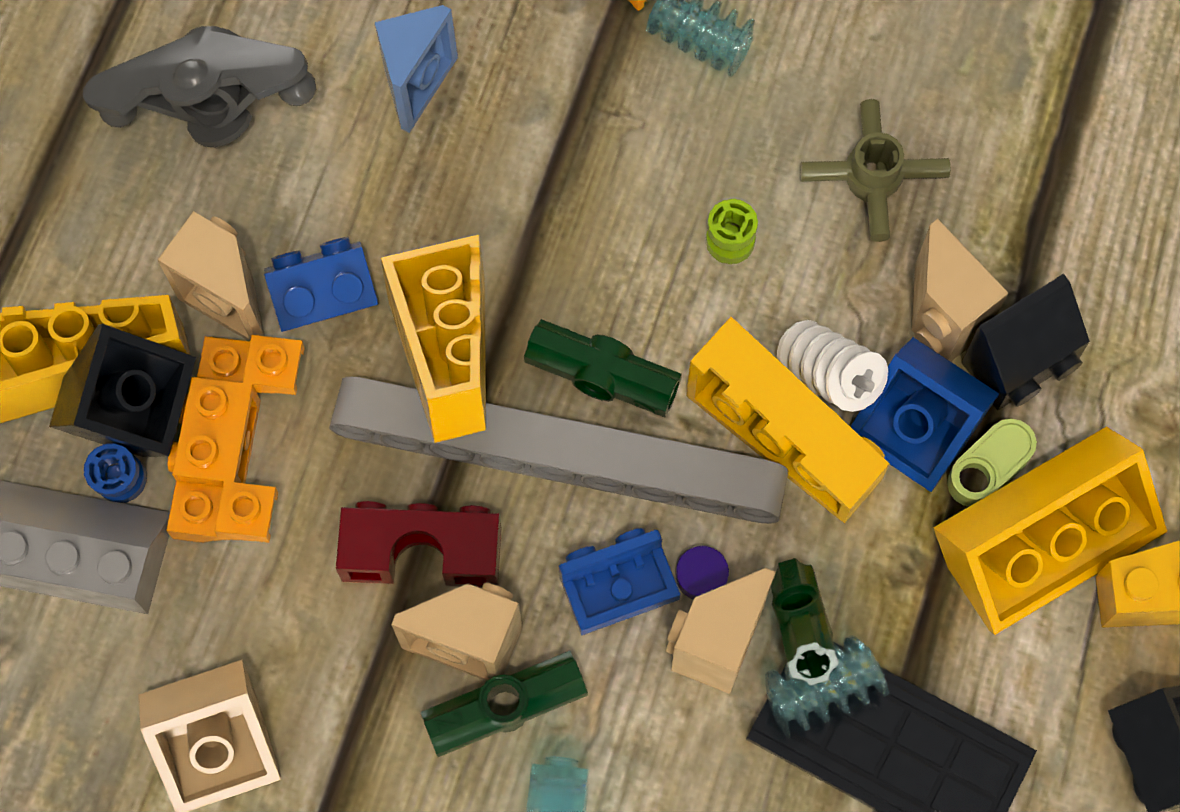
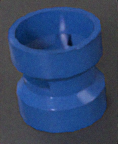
[84,443,147,503]

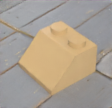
[158,211,264,341]
[912,219,1008,362]
[666,568,776,694]
[391,583,523,681]
[138,660,281,812]

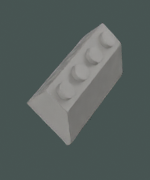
[0,480,170,614]

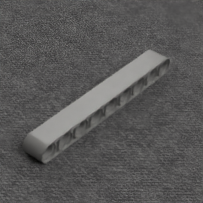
[329,377,789,524]

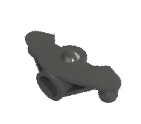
[83,26,317,148]

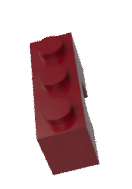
[336,501,502,588]

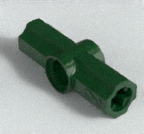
[524,319,682,417]
[771,558,839,686]
[420,651,588,757]

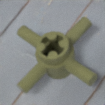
[800,99,951,242]

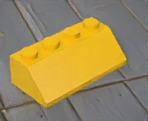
[933,426,1167,635]

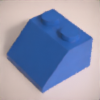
[850,337,999,492]

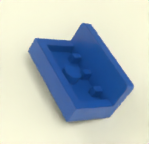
[264,237,379,332]
[559,528,681,636]

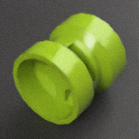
[706,199,758,264]

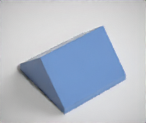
[374,5,458,133]

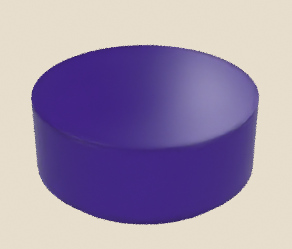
[676,546,729,600]

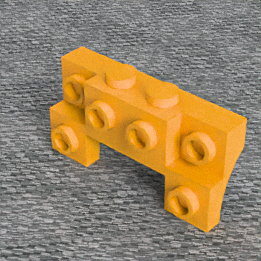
[166,335,305,543]

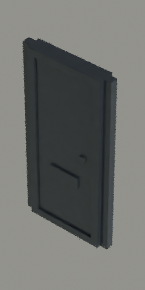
[746,642,1037,812]

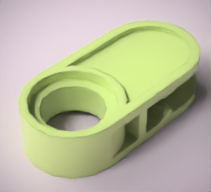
[947,418,1037,506]

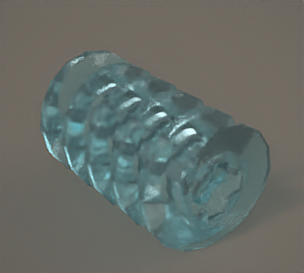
[646,0,755,77]
[765,635,889,739]

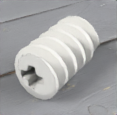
[777,320,888,412]

